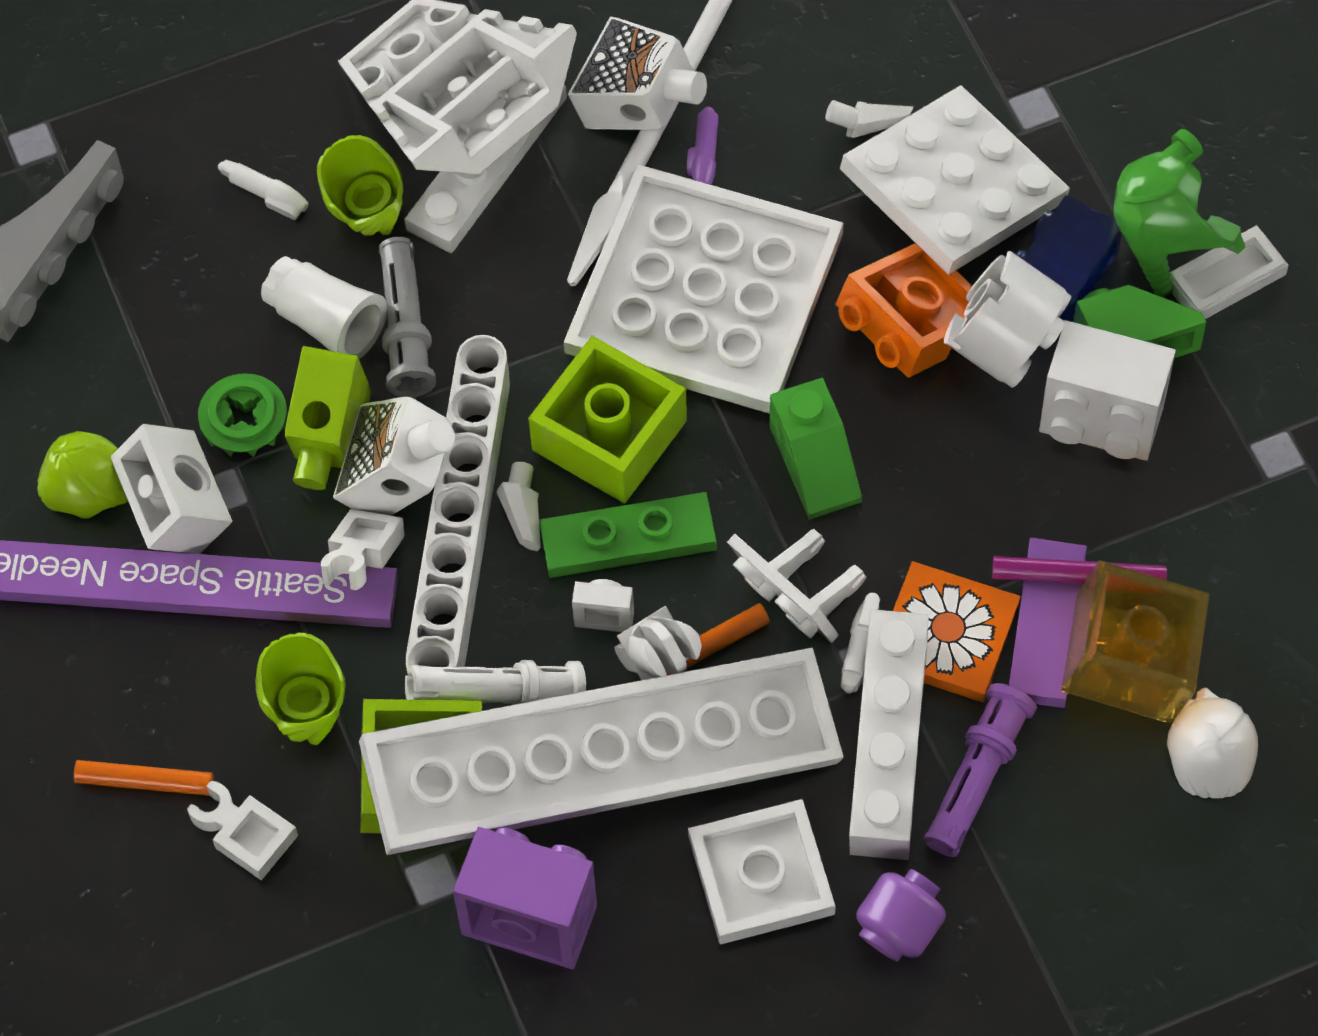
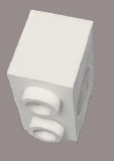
[111,424,233,554]

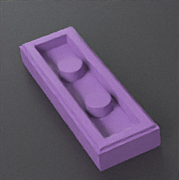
[1009,538,1087,708]

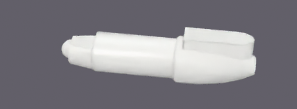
[218,160,308,220]
[841,593,880,694]

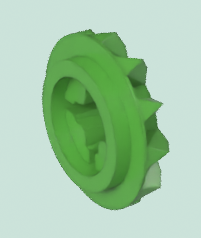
[198,373,287,457]

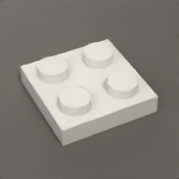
[688,799,835,945]

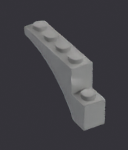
[0,140,124,342]

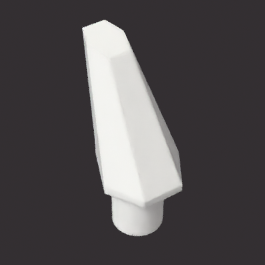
[825,100,913,138]
[497,462,541,551]

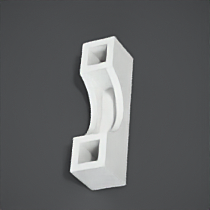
[849,609,929,860]

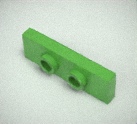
[539,492,717,578]

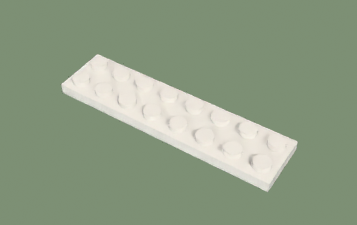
[359,648,844,855]

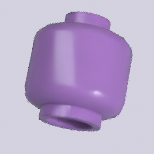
[856,869,946,962]

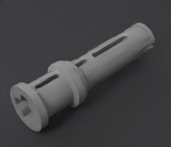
[379,237,436,397]

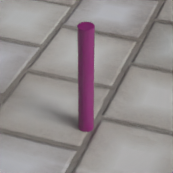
[992,556,1167,589]

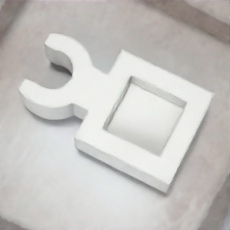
[321,509,405,590]
[187,781,298,880]

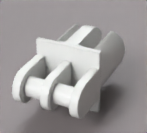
[615,606,702,680]

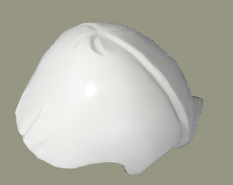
[1167,688,1258,798]

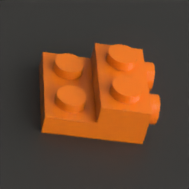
[835,243,973,378]

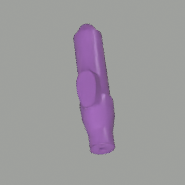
[687,107,719,185]

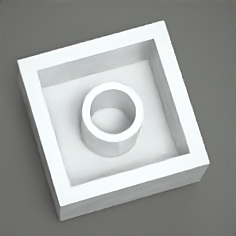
[1039,320,1176,461]

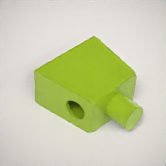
[285,346,372,490]

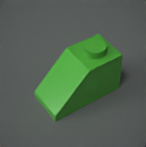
[1074,285,1206,358]
[769,377,862,520]

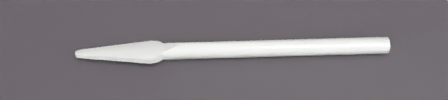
[567,0,733,286]

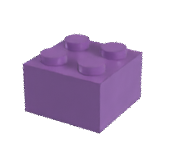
[453,826,597,970]

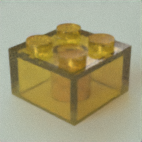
[1061,560,1210,724]

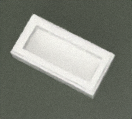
[1170,225,1289,319]

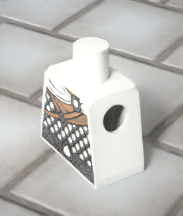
[568,17,707,130]
[333,396,455,516]

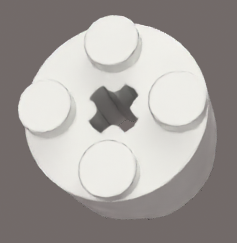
[944,251,1071,387]

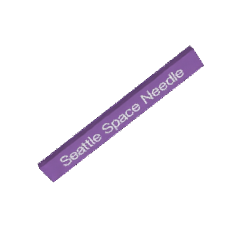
[0,540,398,628]

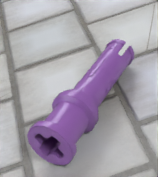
[923,683,1037,857]

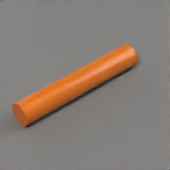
[666,603,770,675]
[74,760,214,796]

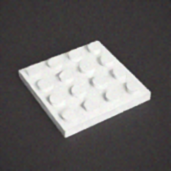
[564,164,843,414]

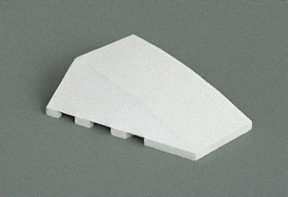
[338,0,577,174]

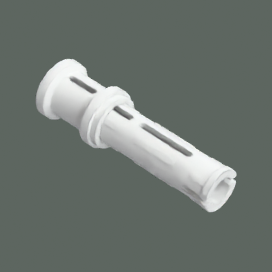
[405,660,586,705]

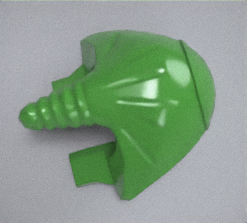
[1113,129,1246,297]

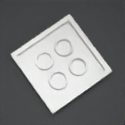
[840,85,1070,275]

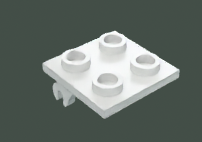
[727,529,866,643]

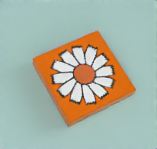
[893,561,1021,703]

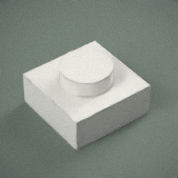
[572,579,634,632]

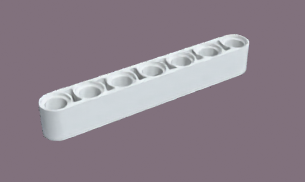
[406,335,510,676]

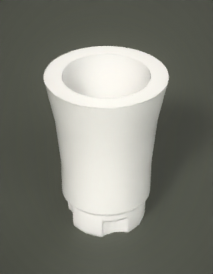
[261,256,387,359]

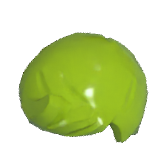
[317,135,404,236]
[37,431,128,519]
[255,633,346,745]

